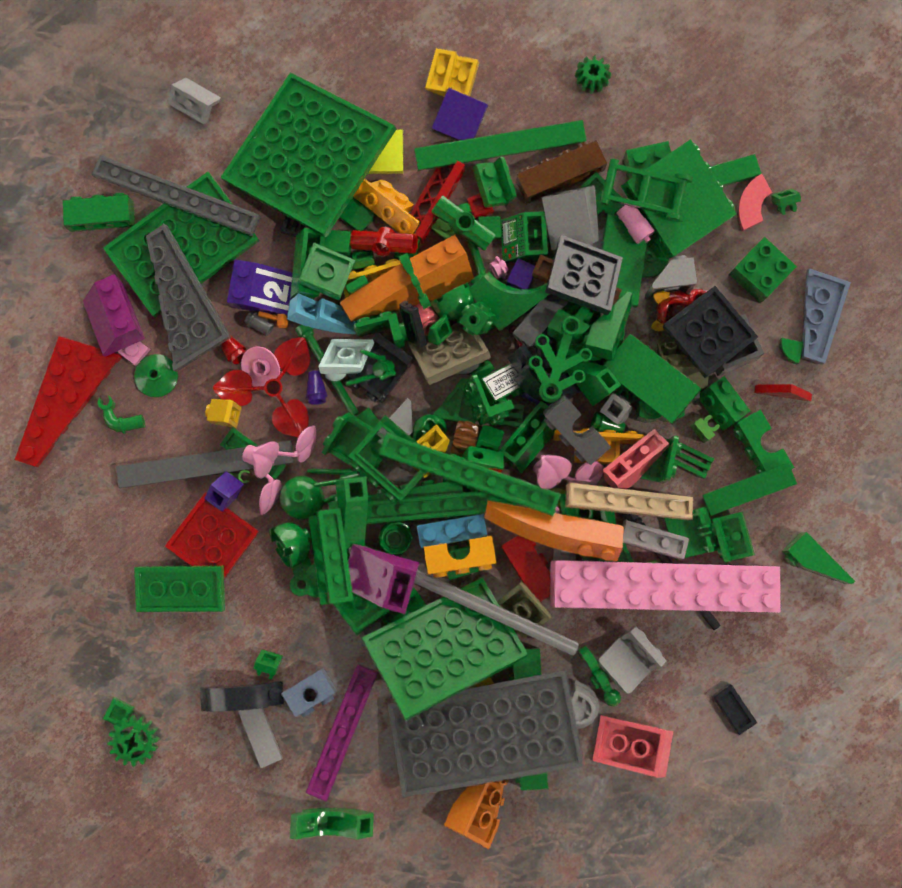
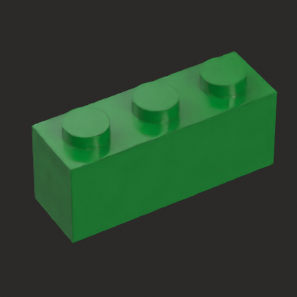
[62,193,135,232]
[290,228,325,300]
[499,401,557,474]

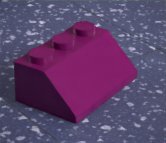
[83,274,145,357]

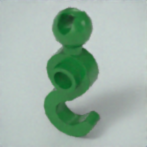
[577,645,621,707]

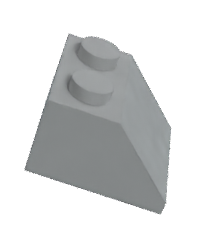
[645,255,697,299]

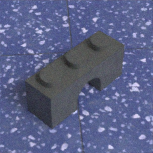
[543,394,611,465]

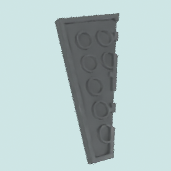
[146,224,231,372]

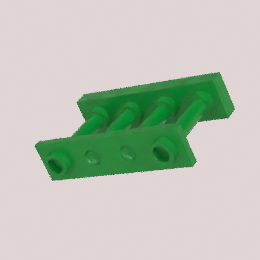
[308,508,353,605]

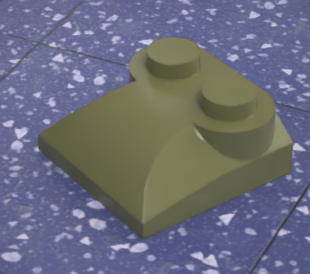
[497,582,552,639]

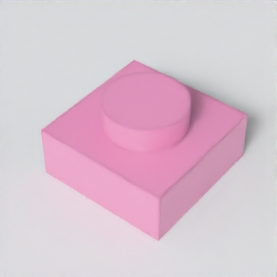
[118,341,150,366]

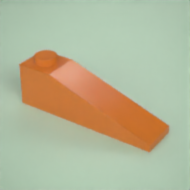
[443,779,509,849]

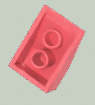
[592,715,674,778]

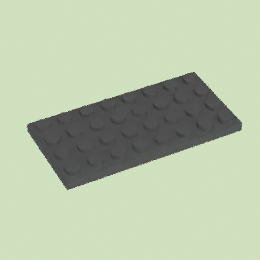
[388,670,585,797]

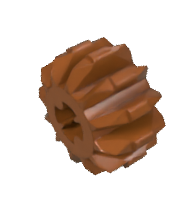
[451,421,479,456]

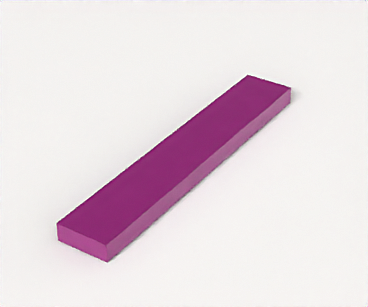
[306,664,378,802]

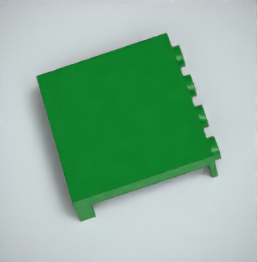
[621,139,737,259]

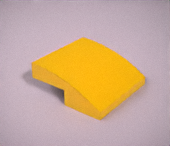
[425,48,479,97]

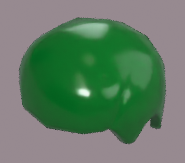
[413,414,447,441]
[378,521,413,555]

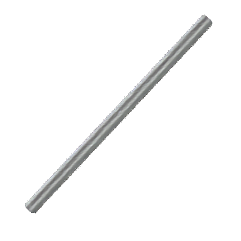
[349,546,579,655]

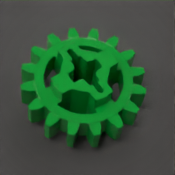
[107,715,160,767]

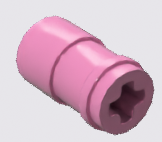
[617,205,655,244]

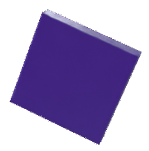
[432,88,488,141]

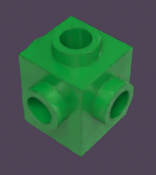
[459,302,496,335]

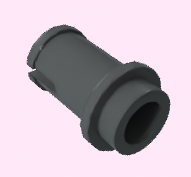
[244,312,274,336]

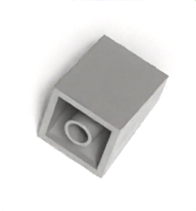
[542,185,599,250]

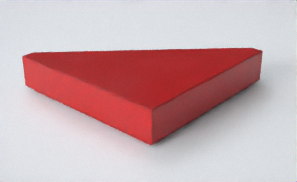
[754,384,812,401]

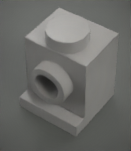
[600,393,634,425]

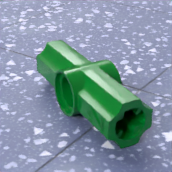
[431,195,495,251]

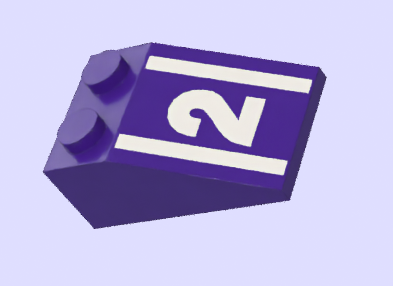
[227,260,293,316]

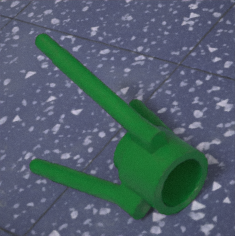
[346,349,396,386]
[307,468,358,503]

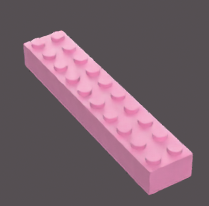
[550,561,780,613]

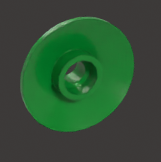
[134,354,178,398]

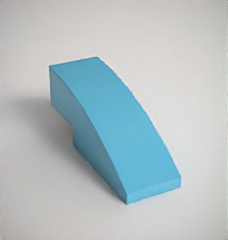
[287,293,357,334]

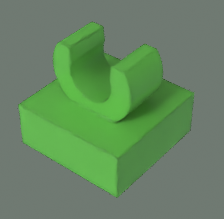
[690,415,720,443]

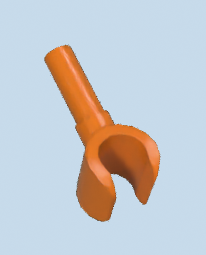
[258,311,288,328]

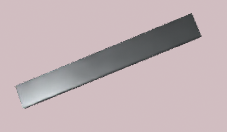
[91,155,260,237]
[512,212,619,349]
[116,441,295,488]

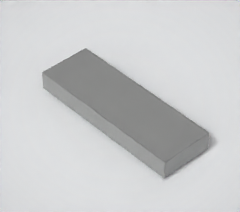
[622,520,689,560]
[238,708,283,768]

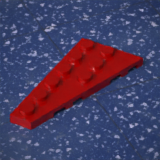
[15,336,123,467]

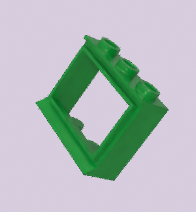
[348,415,427,503]

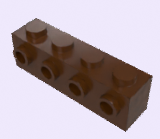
[516,140,607,204]

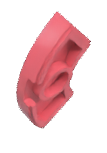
[737,174,772,232]

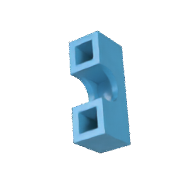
[417,514,487,549]

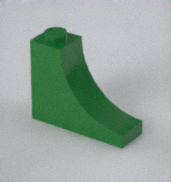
[469,272,549,331]

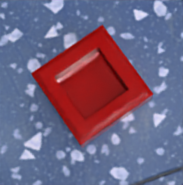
[466,194,494,220]

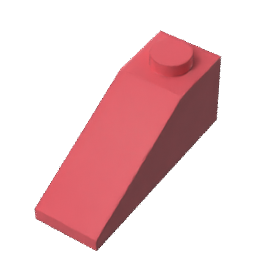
[603,429,670,489]

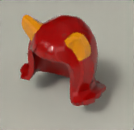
[651,289,706,331]

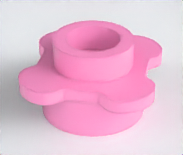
[489,256,508,280]

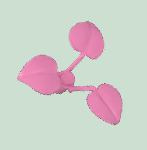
[242,425,317,515]
[533,456,604,514]

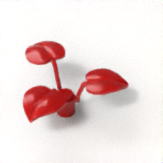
[213,337,310,438]

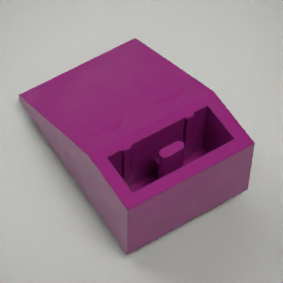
[348,544,419,614]

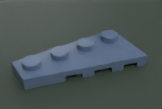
[801,268,851,365]

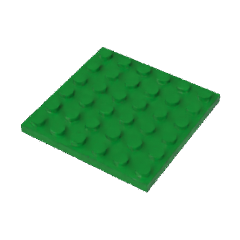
[221,72,397,237]

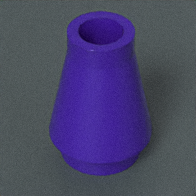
[306,371,328,405]

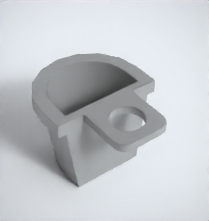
[570,680,599,729]

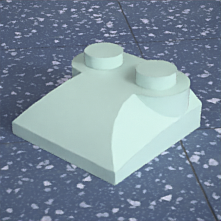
[319,339,374,381]

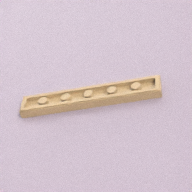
[566,483,693,520]

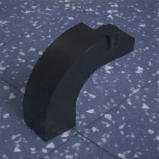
[508,345,581,404]
[200,681,284,712]

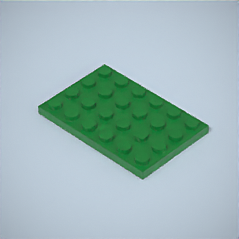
[103,171,260,318]
[362,577,528,721]

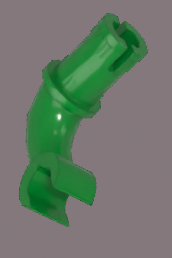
[97,395,146,434]

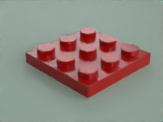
[165,492,260,580]

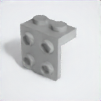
[598,626,666,694]

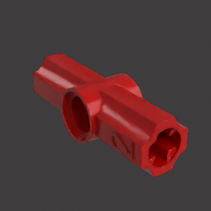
[350,227,418,256]

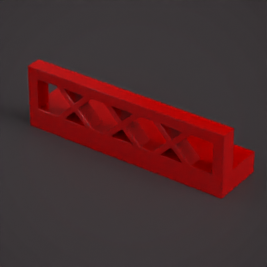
[410,160,465,244]

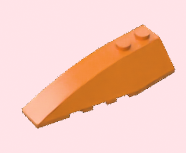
[340,235,474,322]
[484,500,624,561]

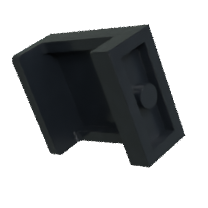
[346,332,414,403]

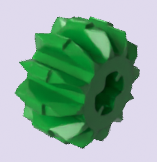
[574,55,611,94]

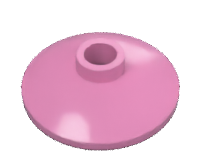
[241,346,280,387]

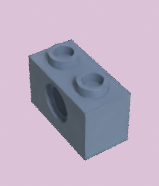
[281,668,337,718]

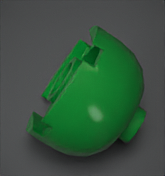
[430,282,474,323]
[279,476,324,520]
[269,523,311,568]

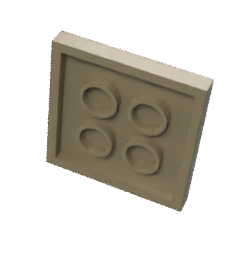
[408,321,491,385]

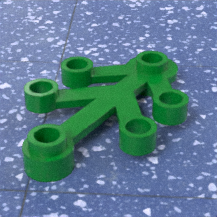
[528,316,592,403]

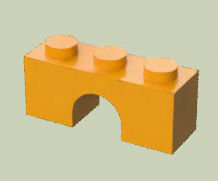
[424,536,496,578]

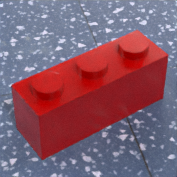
[500,535,550,602]

